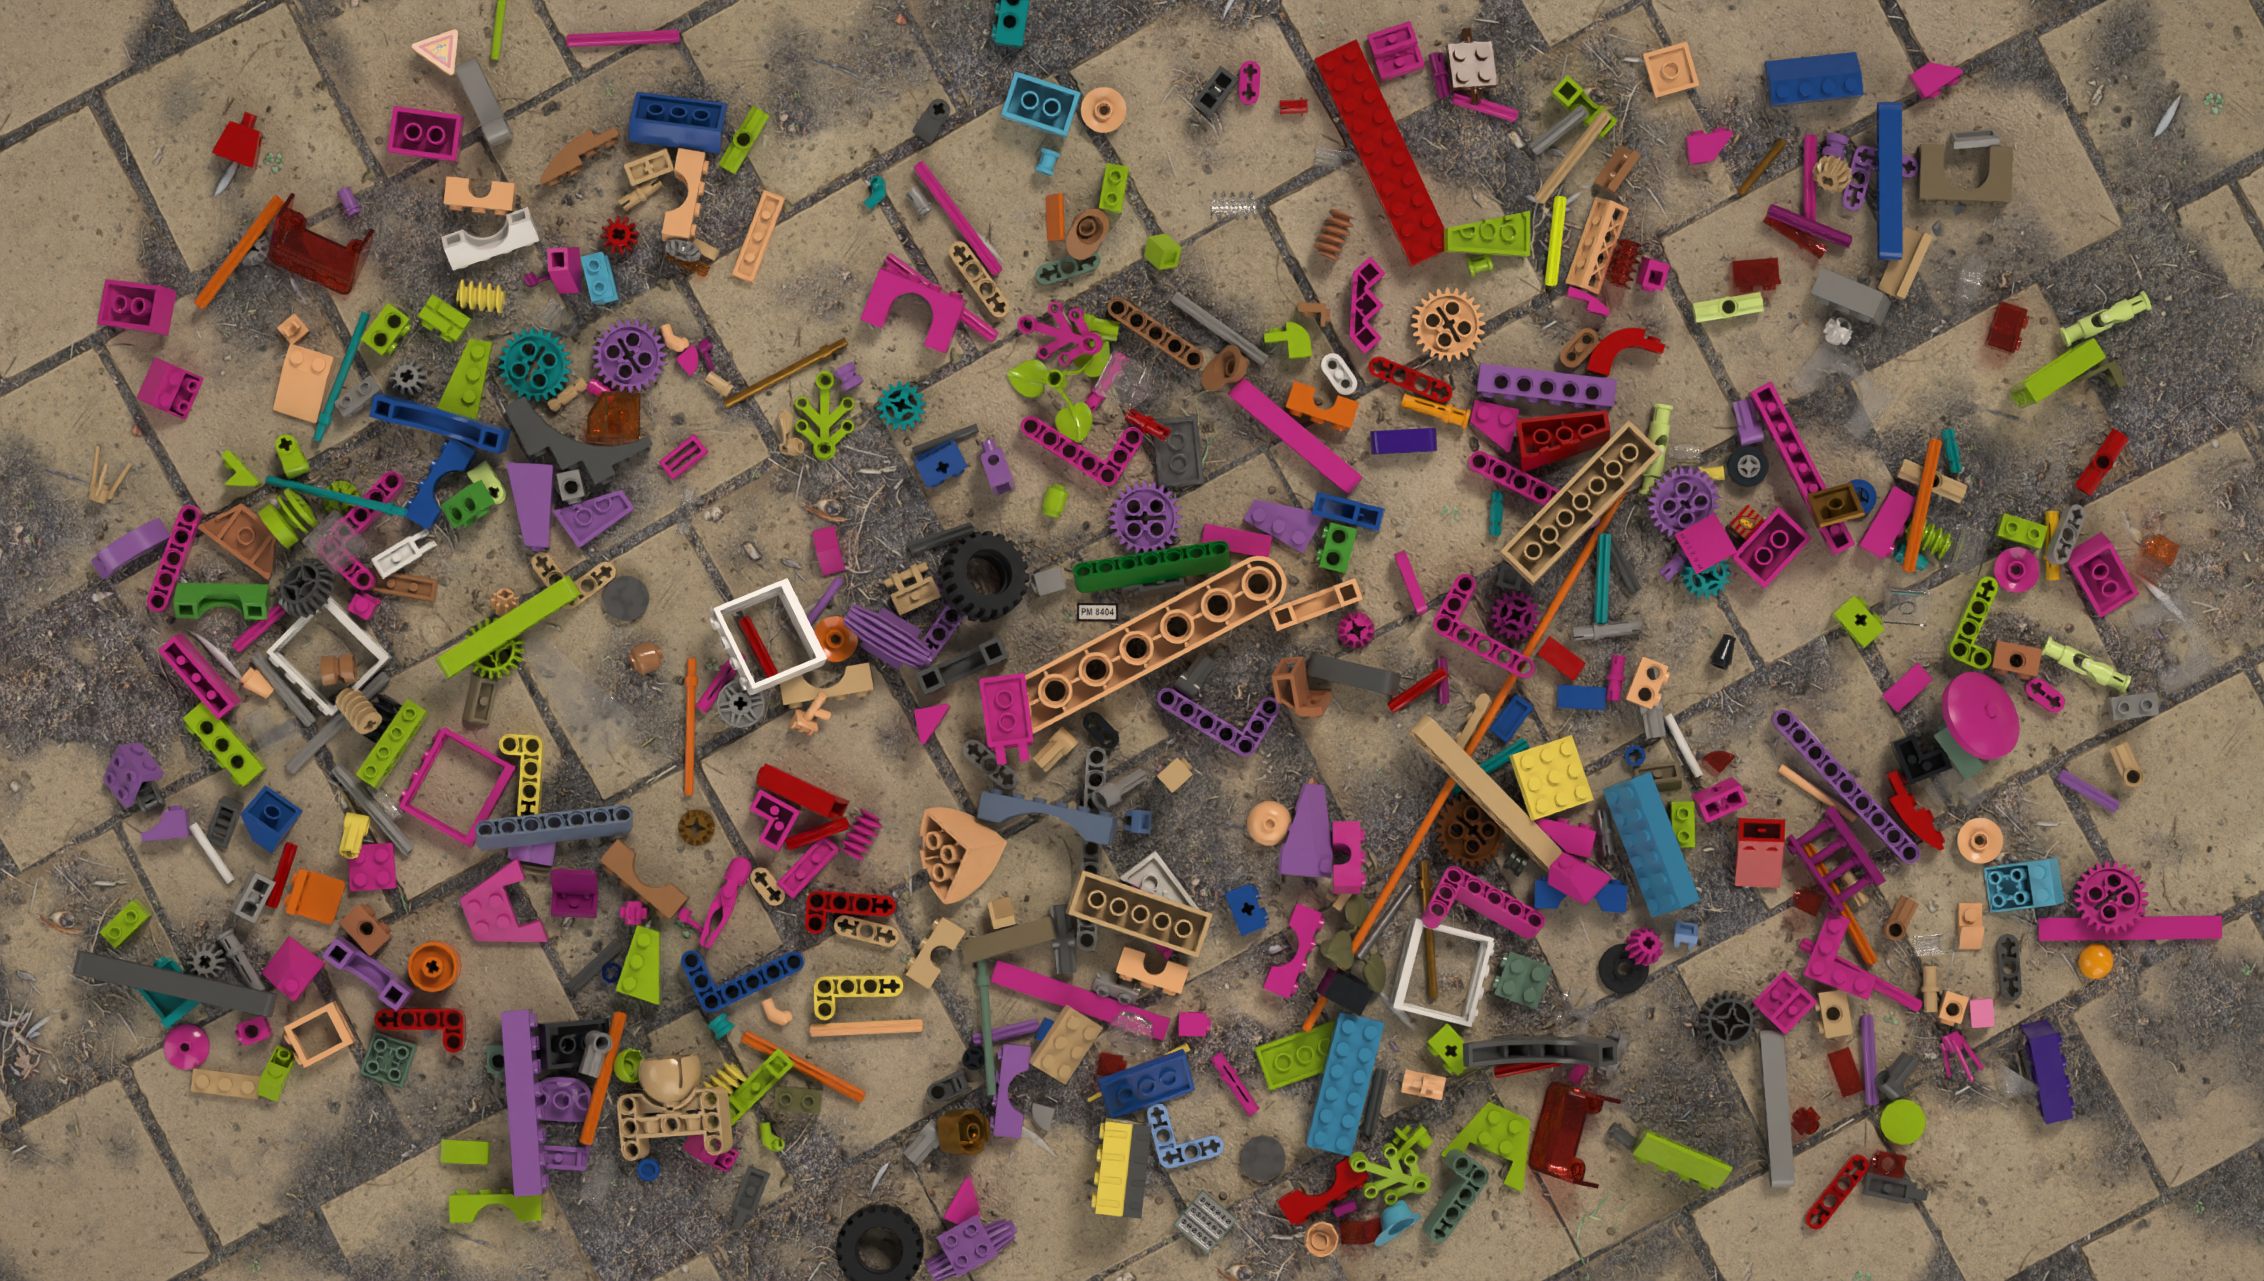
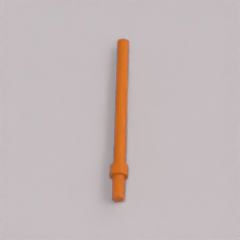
[684,658,698,795]

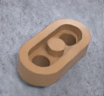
[1560,328,1599,368]

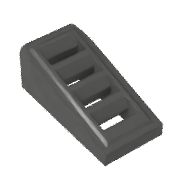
[206,796,244,849]

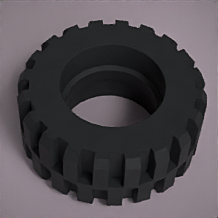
[937,531,1029,623]
[836,1203,924,1281]

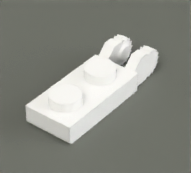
[371,529,437,579]

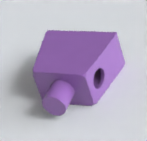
[980,439,1016,496]

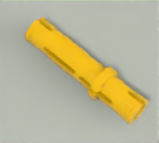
[2043,511,2061,581]

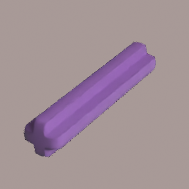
[2057,770,2120,812]
[972,1019,1039,1046]

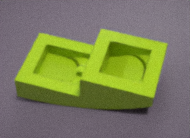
[440,1139,491,1165]

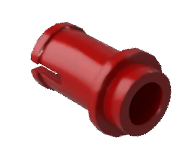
[1279,97,1308,116]

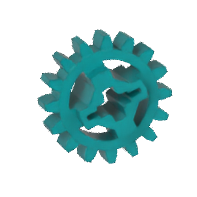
[877,381,927,431]
[1681,559,1732,599]

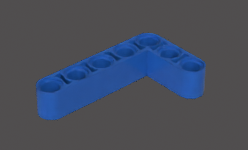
[681,950,805,1012]

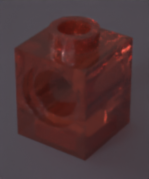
[1870,1149,1907,1179]

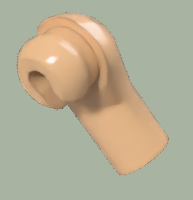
[659,324,689,352]
[761,998,792,1025]

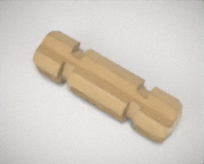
[547,377,588,412]

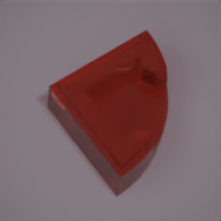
[1702,751,1735,774]

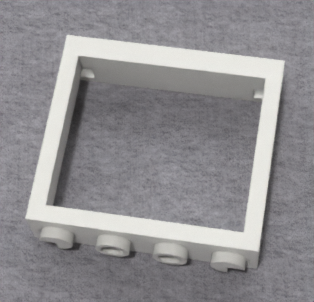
[710,578,827,696]
[267,597,392,716]
[1388,917,1495,1027]

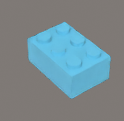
[1001,71,1081,139]

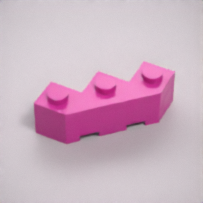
[1349,256,1386,355]

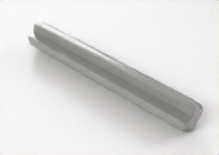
[250,652,316,727]

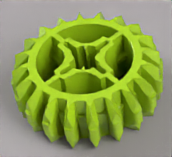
[465,618,525,679]

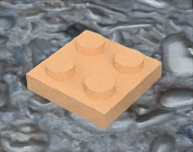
[1642,41,1699,99]

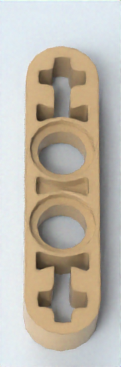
[949,242,1010,318]

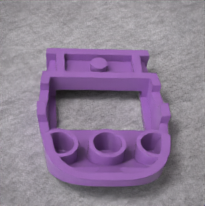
[539,1077,592,1171]

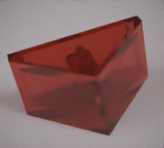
[1339,1217,1383,1245]

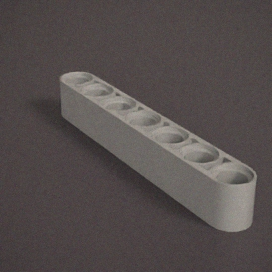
[1758,1029,1795,1188]

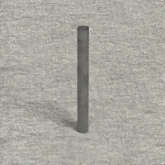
[1354,883,1414,961]

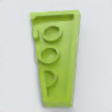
[1444,211,1530,257]
[437,338,493,420]

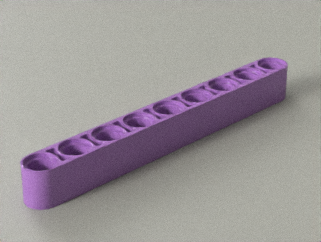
[1771,709,1920,864]

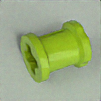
[1465,254,1494,277]

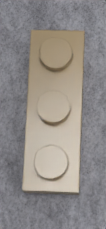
[190,1068,261,1100]

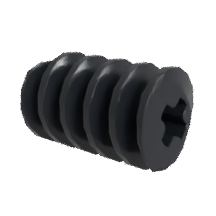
[362,694,403,744]

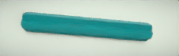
[1594,533,1611,624]
[1451,738,1529,794]

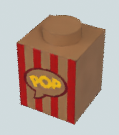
[1727,504,1764,541]

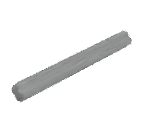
[1171,292,1268,365]
[332,763,414,855]

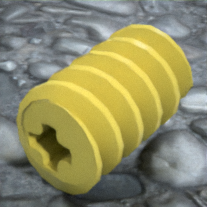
[456,279,506,314]
[697,1062,747,1103]

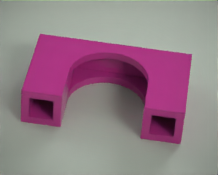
[860,265,968,353]

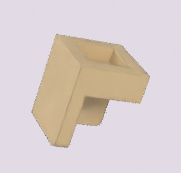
[987,897,1016,929]

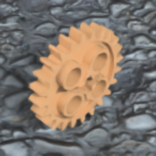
[1411,287,1486,362]

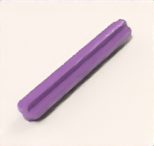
[1860,1014,1879,1105]

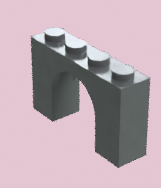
[916,636,1010,695]

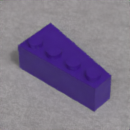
[2020,1019,2075,1124]

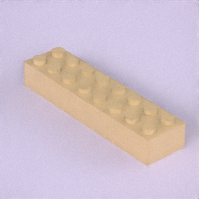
[1500,420,1662,586]

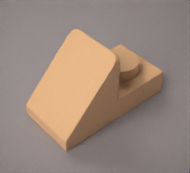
[1958,903,1985,949]

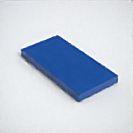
[1097,1049,1195,1119]

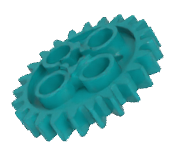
[498,327,573,402]

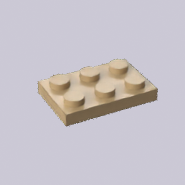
[1029,1004,1103,1085]

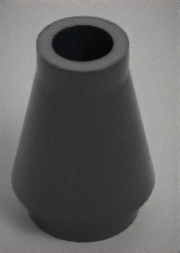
[1710,634,1736,670]

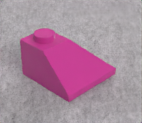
[1547,852,1612,906]
[262,936,326,1001]
[943,1174,981,1225]

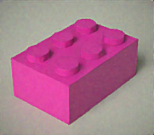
[387,106,465,163]
[1728,507,1812,589]

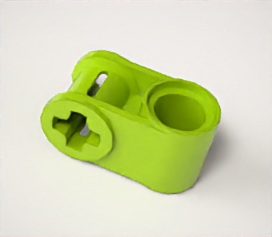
[275,434,310,480]

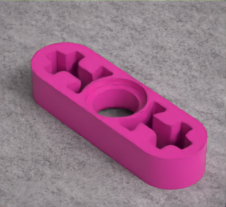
[1394,550,1429,616]

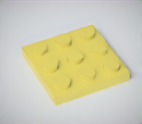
[1509,735,1594,821]

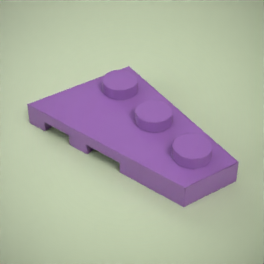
[553,490,635,548]
[1243,500,1323,553]

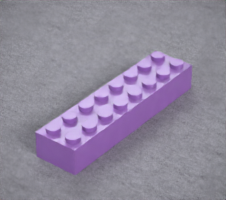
[501,1009,550,1197]

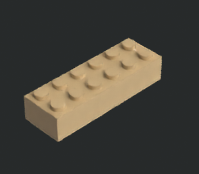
[1065,869,1213,958]

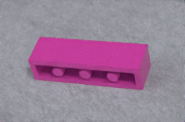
[158,633,242,719]

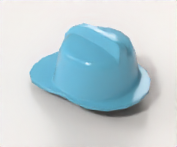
[1374,1200,1422,1246]

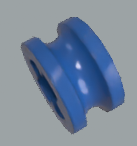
[1625,746,1646,766]

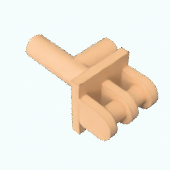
[789,692,831,736]

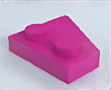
[1470,400,1520,453]

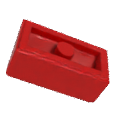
[1536,636,1586,681]

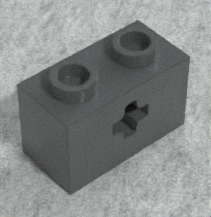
[1193,65,1239,118]

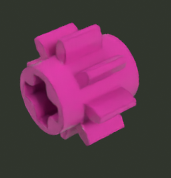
[619,901,648,925]

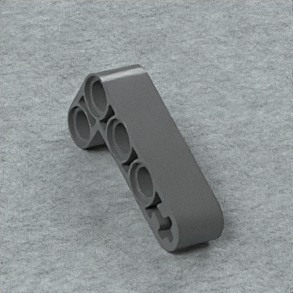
[1306,653,1401,697]

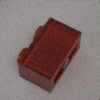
[1984,301,2029,355]

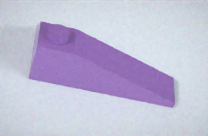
[1278,783,1333,878]

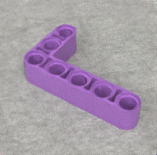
[1157,688,1280,756]

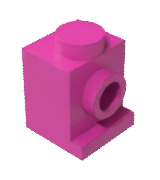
[1636,256,1670,293]
[347,590,381,621]

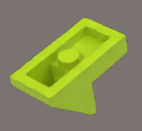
[221,449,263,487]

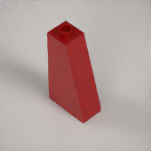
[756,763,850,820]

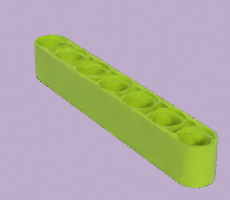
[435,575,582,679]

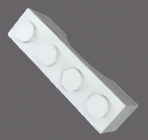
[441,207,539,270]

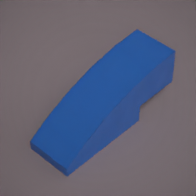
[1312,492,1385,532]

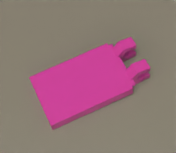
[979,673,1034,765]

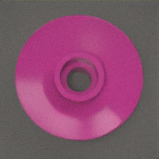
[1994,547,2040,593]
[164,1024,210,1070]

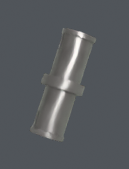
[1595,808,1616,855]

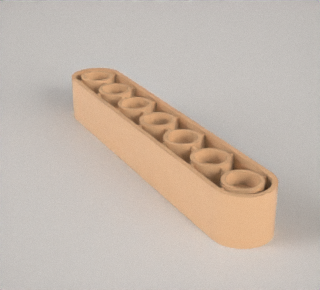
[1025,556,1286,734]

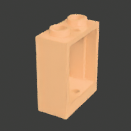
[283,1001,356,1068]

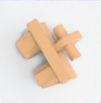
[1401,1069,1446,1100]

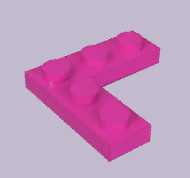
[1804,911,1877,1001]

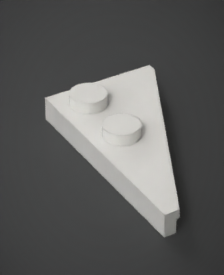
[1120,850,1200,910]

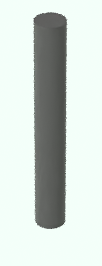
[912,424,979,456]

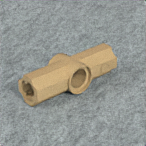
[1896,459,1968,504]

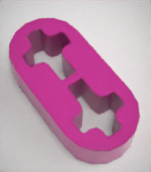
[1238,61,1261,105]
[2024,678,2065,712]

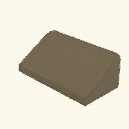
[462,675,499,725]
[1633,761,1682,792]

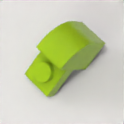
[1263,322,1312,360]

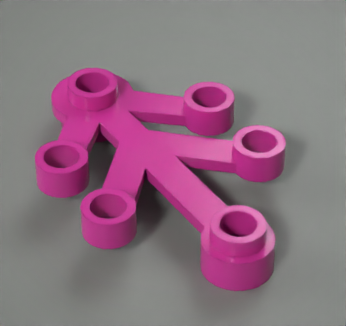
[1017,301,1103,366]

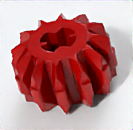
[600,215,640,255]

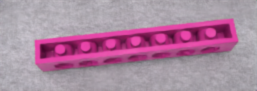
[1748,381,1855,555]

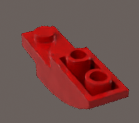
[1885,770,1945,851]

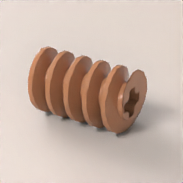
[1314,209,1355,261]

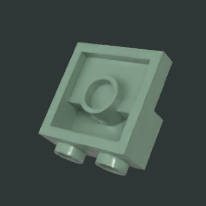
[1491,951,1553,1010]

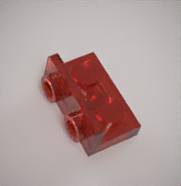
[1731,258,1781,293]

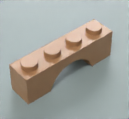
[600,839,689,919]

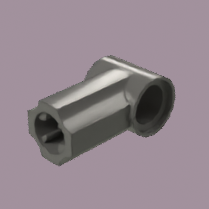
[1173,652,1216,700]
[1874,1052,1918,1100]

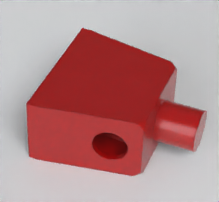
[212,112,263,170]

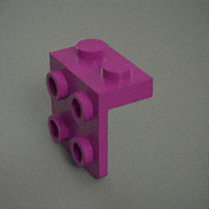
[550,868,599,918]

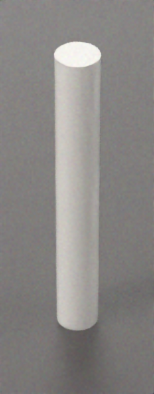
[1663,713,1703,778]
[189,822,235,884]

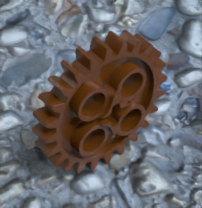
[1433,794,1507,868]

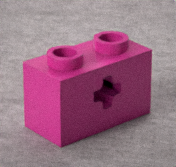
[1691,777,1748,823]

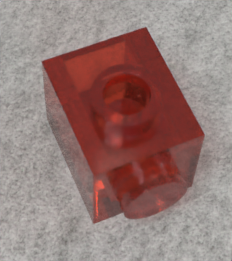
[1791,886,1825,917]
[1097,1050,1127,1076]

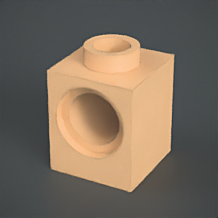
[1936,990,1969,1026]

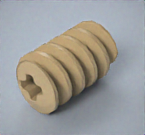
[335,688,382,734]

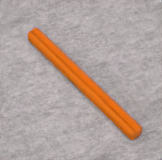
[194,195,285,309]
[1902,439,1942,573]
[1802,843,1878,966]
[579,1011,627,1145]
[741,1031,866,1103]

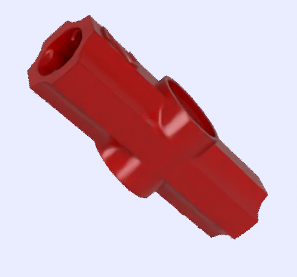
[2074,428,2129,496]

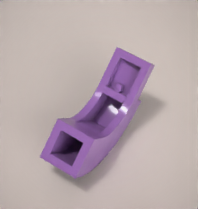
[91,517,170,580]

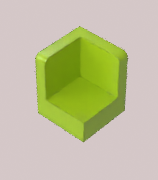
[1144,234,1182,270]

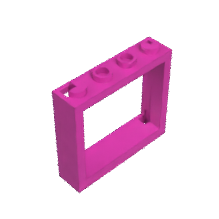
[398,727,518,847]

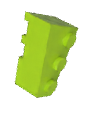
[615,925,661,1005]

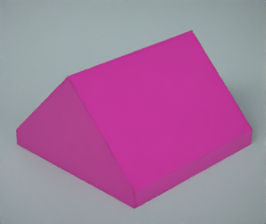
[914,704,951,744]

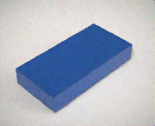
[1488,693,1534,743]

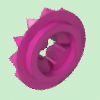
[1338,612,1374,648]

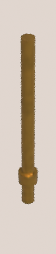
[723,337,848,408]
[1418,861,1438,998]

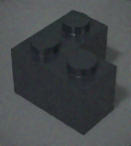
[1889,734,1953,785]
[1316,967,1374,1016]

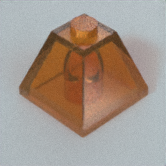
[587,391,640,439]

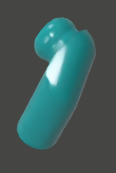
[863,175,886,210]

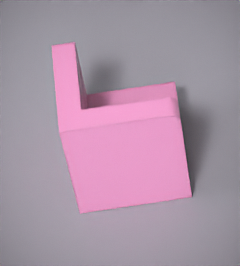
[1967,998,1995,1028]

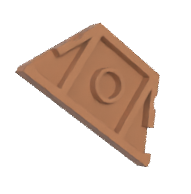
[197,503,278,580]

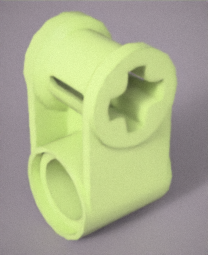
[467,460,506,505]

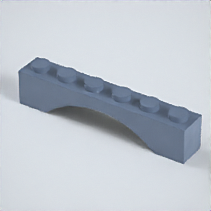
[977,788,1118,846]

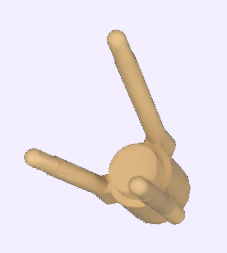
[88,446,132,504]

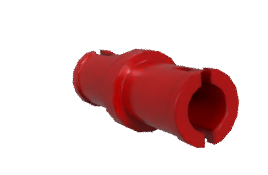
[1125,409,1170,441]

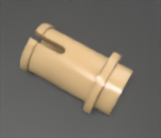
[704,371,734,398]

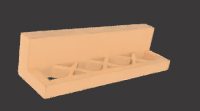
[1565,197,1629,295]

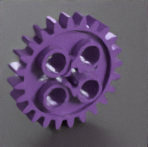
[592,319,667,393]
[1646,465,1720,537]
[1108,480,1183,554]

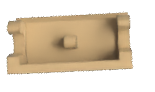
[624,146,674,186]

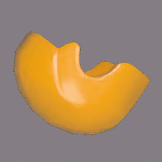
[2078,943,2114,979]

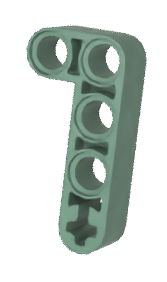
[1423,1149,1489,1243]

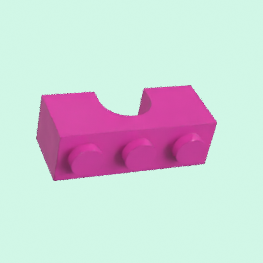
[1332,821,1365,894]

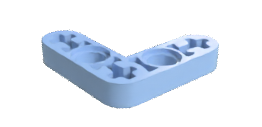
[1147,1103,1224,1168]

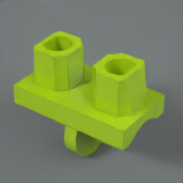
[1392,1124,1433,1160]

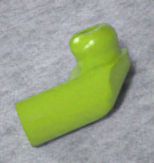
[759,1122,785,1152]

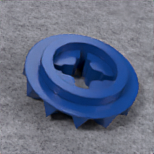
[1848,479,1877,514]

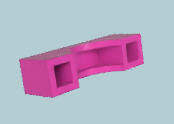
[1263,902,1325,999]

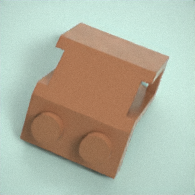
[1272,657,1333,718]

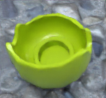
[613,1048,644,1083]

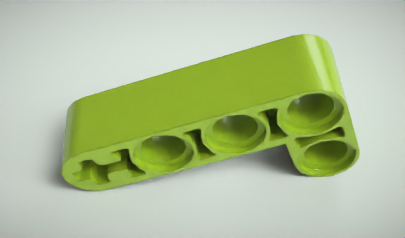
[1947,576,1998,669]

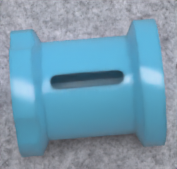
[1034,148,1060,176]

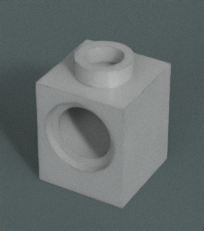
[556,469,587,505]
[1030,566,1066,597]

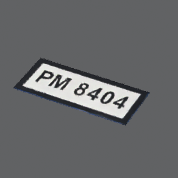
[1077,603,1118,622]

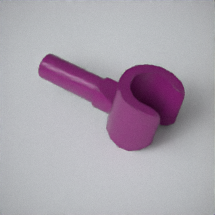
[523,272,552,288]
[698,338,715,371]

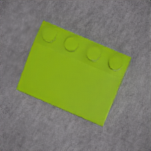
[1631,1127,1733,1190]

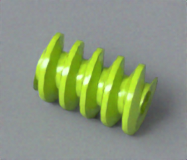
[1903,517,1953,560]

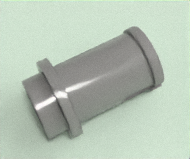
[905,186,933,217]

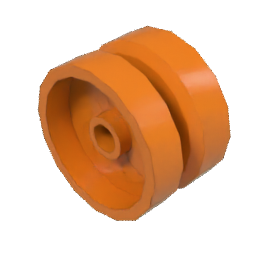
[407,940,462,992]

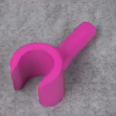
[677,907,703,934]

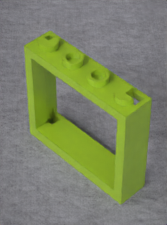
[2010,338,2106,408]

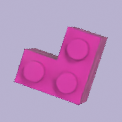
[749,789,802,852]

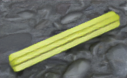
[1545,196,1567,286]

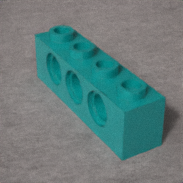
[991,0,1030,49]

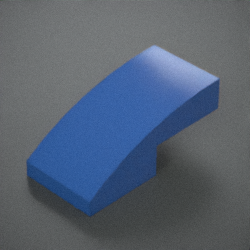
[1556,685,1607,710]

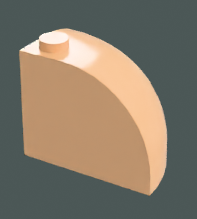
[920,807,1007,905]

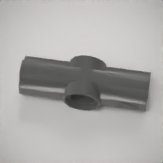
[1050,904,1077,974]

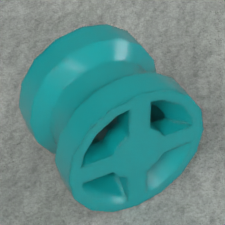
[707,1012,735,1040]

